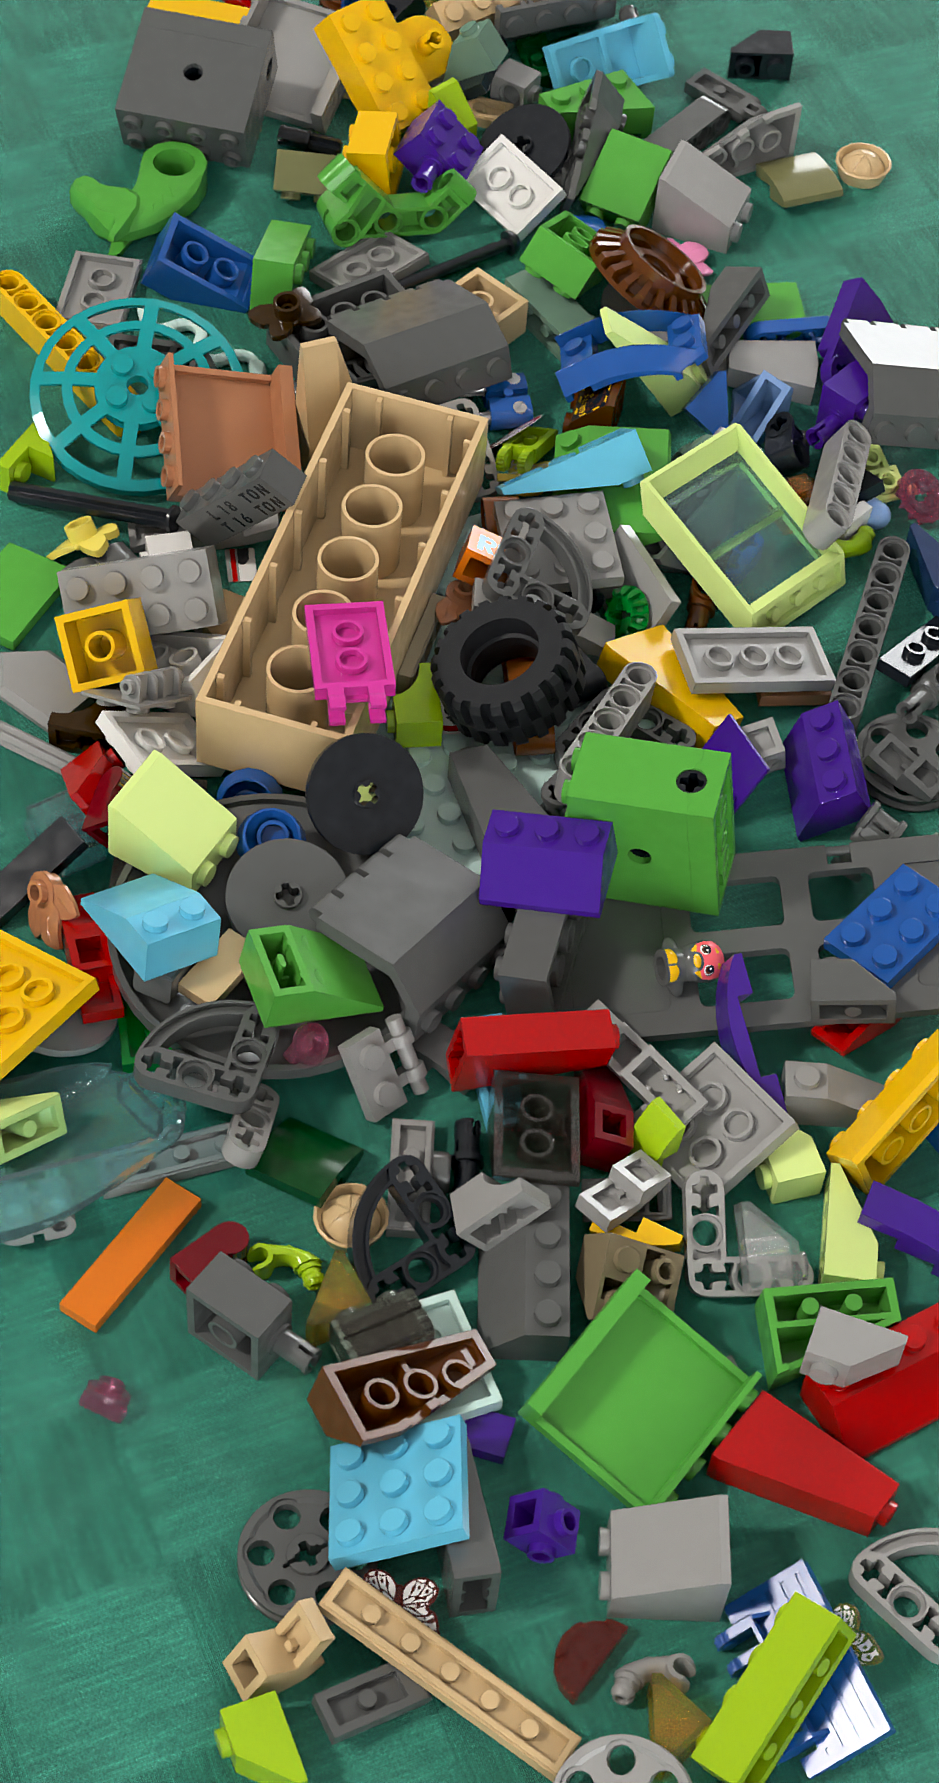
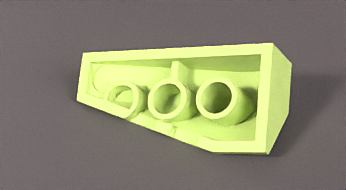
[600,307,708,417]

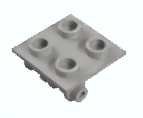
[81,666,192,714]

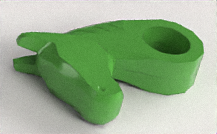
[69,141,207,257]

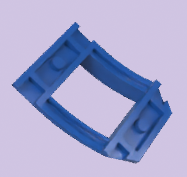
[554,310,708,403]

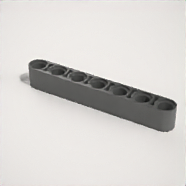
[829,536,910,734]

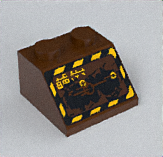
[562,379,627,433]

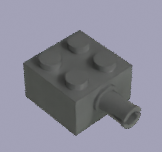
[186,1251,322,1381]

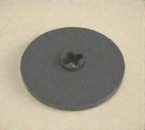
[225,838,346,938]

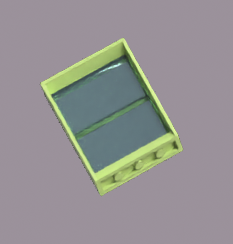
[640,423,846,628]

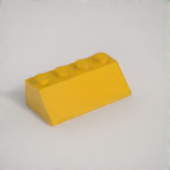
[826,1029,939,1195]

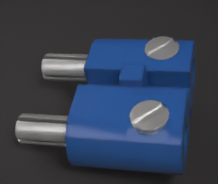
[461,372,533,431]

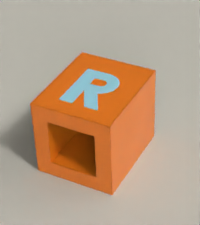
[452,525,505,586]

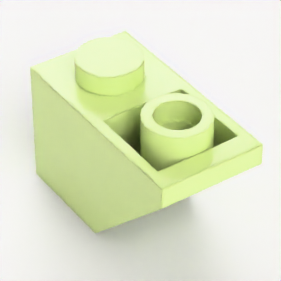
[755,1130,826,1205]

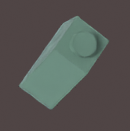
[444,18,509,81]

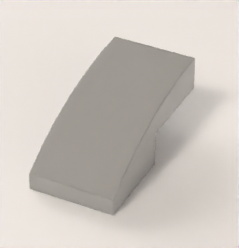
[575,1149,672,1233]

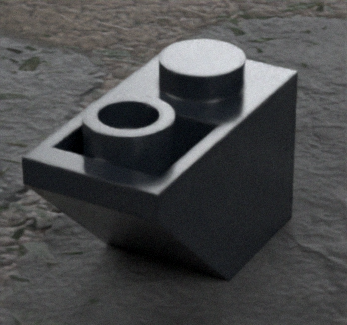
[727,30,794,80]

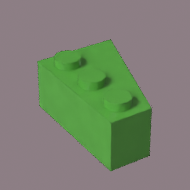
[538,70,655,143]
[754,1277,901,1391]

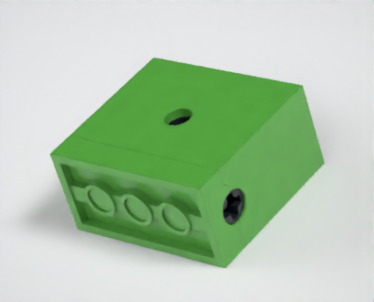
[561,732,736,916]

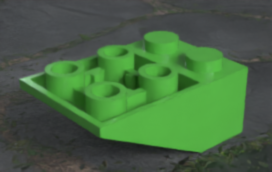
[239,925,384,1028]

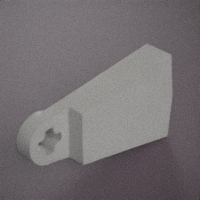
[694,340,818,406]

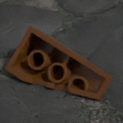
[307,1329,497,1447]

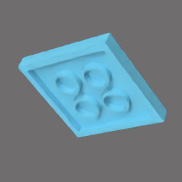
[328,1414,469,1571]

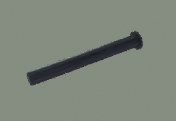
[7,481,181,533]

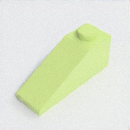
[818,1162,885,1284]

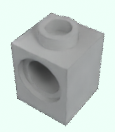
[490,58,542,108]
[741,717,785,774]

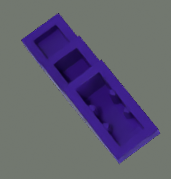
[857,1180,939,1277]

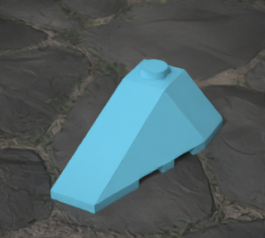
[495,428,652,495]

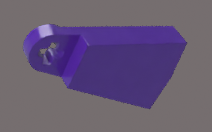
[817,277,894,383]

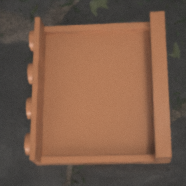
[153,352,302,512]

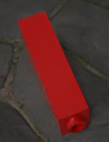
[446,1009,620,1092]
[706,1390,900,1537]

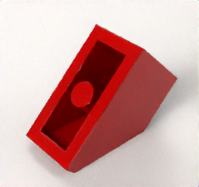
[60,741,126,815]

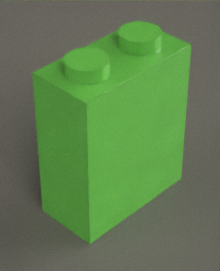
[579,128,673,230]

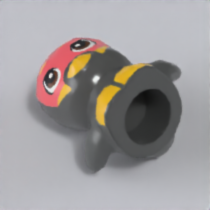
[654,937,725,997]

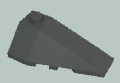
[559,70,627,214]

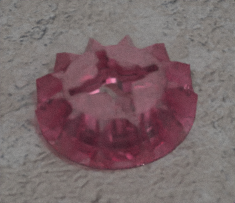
[895,469,939,525]

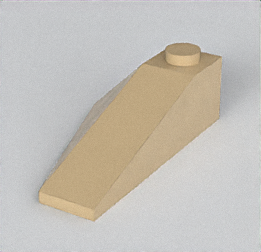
[295,336,352,472]

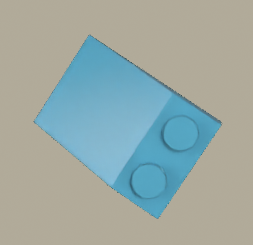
[81,873,221,982]

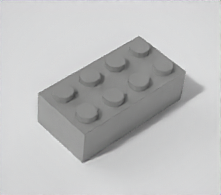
[57,545,228,636]

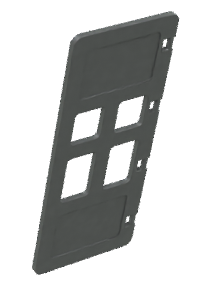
[561,834,939,1042]

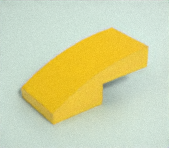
[589,1217,684,1252]

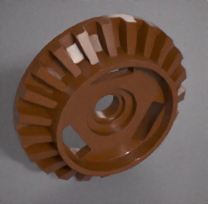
[589,224,707,319]

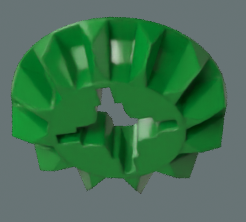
[602,585,649,639]

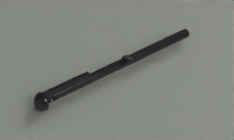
[398,230,520,290]

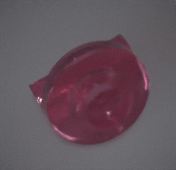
[283,1022,329,1065]
[79,1375,131,1424]

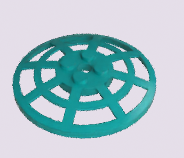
[29,298,243,496]

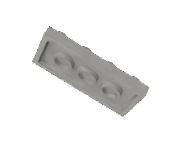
[670,626,836,694]

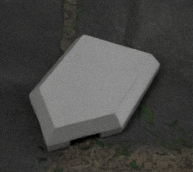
[0,650,99,733]

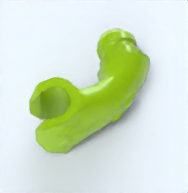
[836,525,875,558]
[247,1243,325,1291]

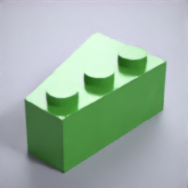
[249,220,316,323]

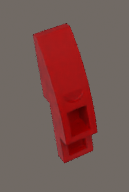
[62,892,124,1024]

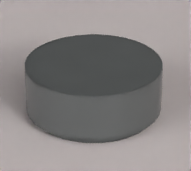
[432,1151,451,1195]

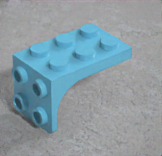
[542,12,675,89]

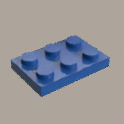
[824,864,939,989]

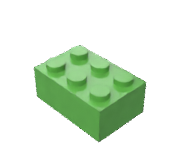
[519,210,603,300]

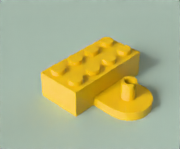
[313,0,453,134]

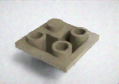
[575,1232,685,1320]

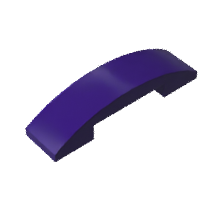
[715,953,788,1113]

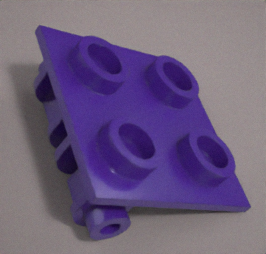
[702,714,770,815]

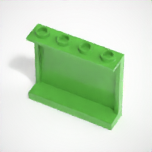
[517,1269,762,1508]

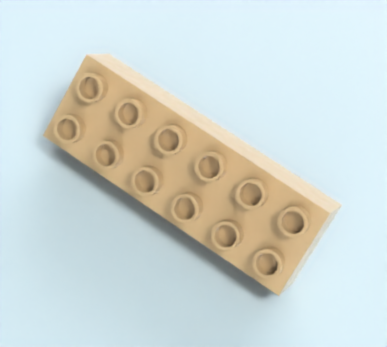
[195,382,489,792]

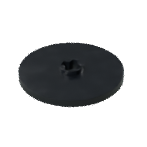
[479,104,571,179]
[305,733,424,855]

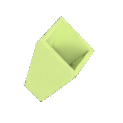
[108,750,239,891]

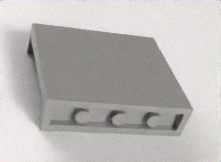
[239,0,346,134]

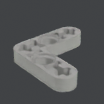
[159,1049,280,1169]
[682,1169,814,1298]

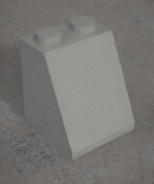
[652,140,754,254]
[598,1495,731,1622]

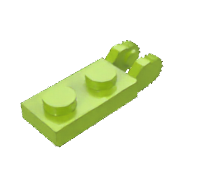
[495,426,558,474]

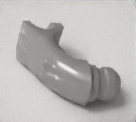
[611,1653,696,1705]

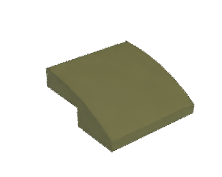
[756,152,843,208]

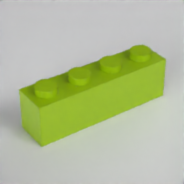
[690,1591,857,1783]

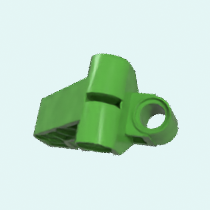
[316,153,476,248]

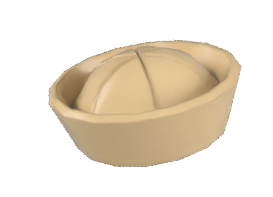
[836,142,892,189]
[313,1183,389,1253]

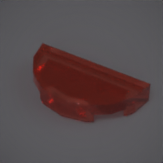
[553,1618,628,1705]

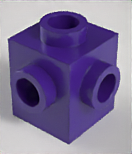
[503,1488,581,1563]

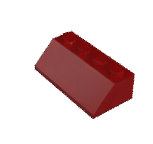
[799,1302,939,1459]

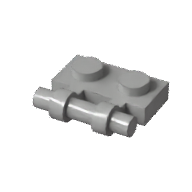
[337,1014,429,1123]

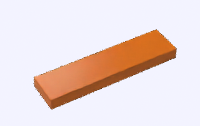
[59,1177,202,1333]

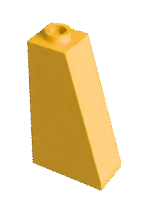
[596,624,744,749]

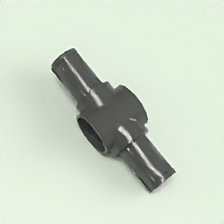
[896,664,939,724]

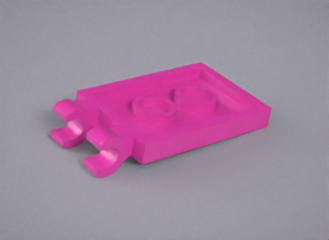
[304,601,396,726]

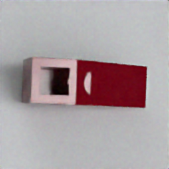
[573,1066,634,1173]

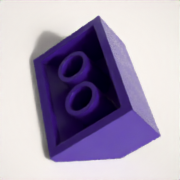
[783,700,871,842]
[479,809,618,918]

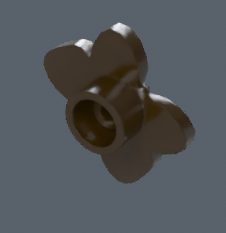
[248,287,322,341]

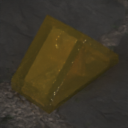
[306,1249,372,1347]
[647,1673,712,1783]

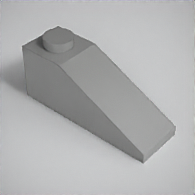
[779,1061,884,1128]

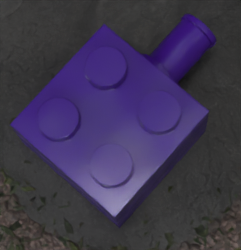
[393,100,484,193]
[806,360,869,449]

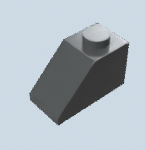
[810,957,896,1024]

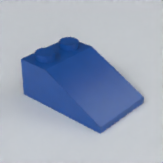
[141,212,254,313]

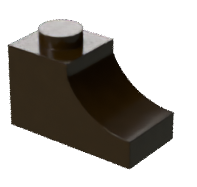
[47,701,126,763]

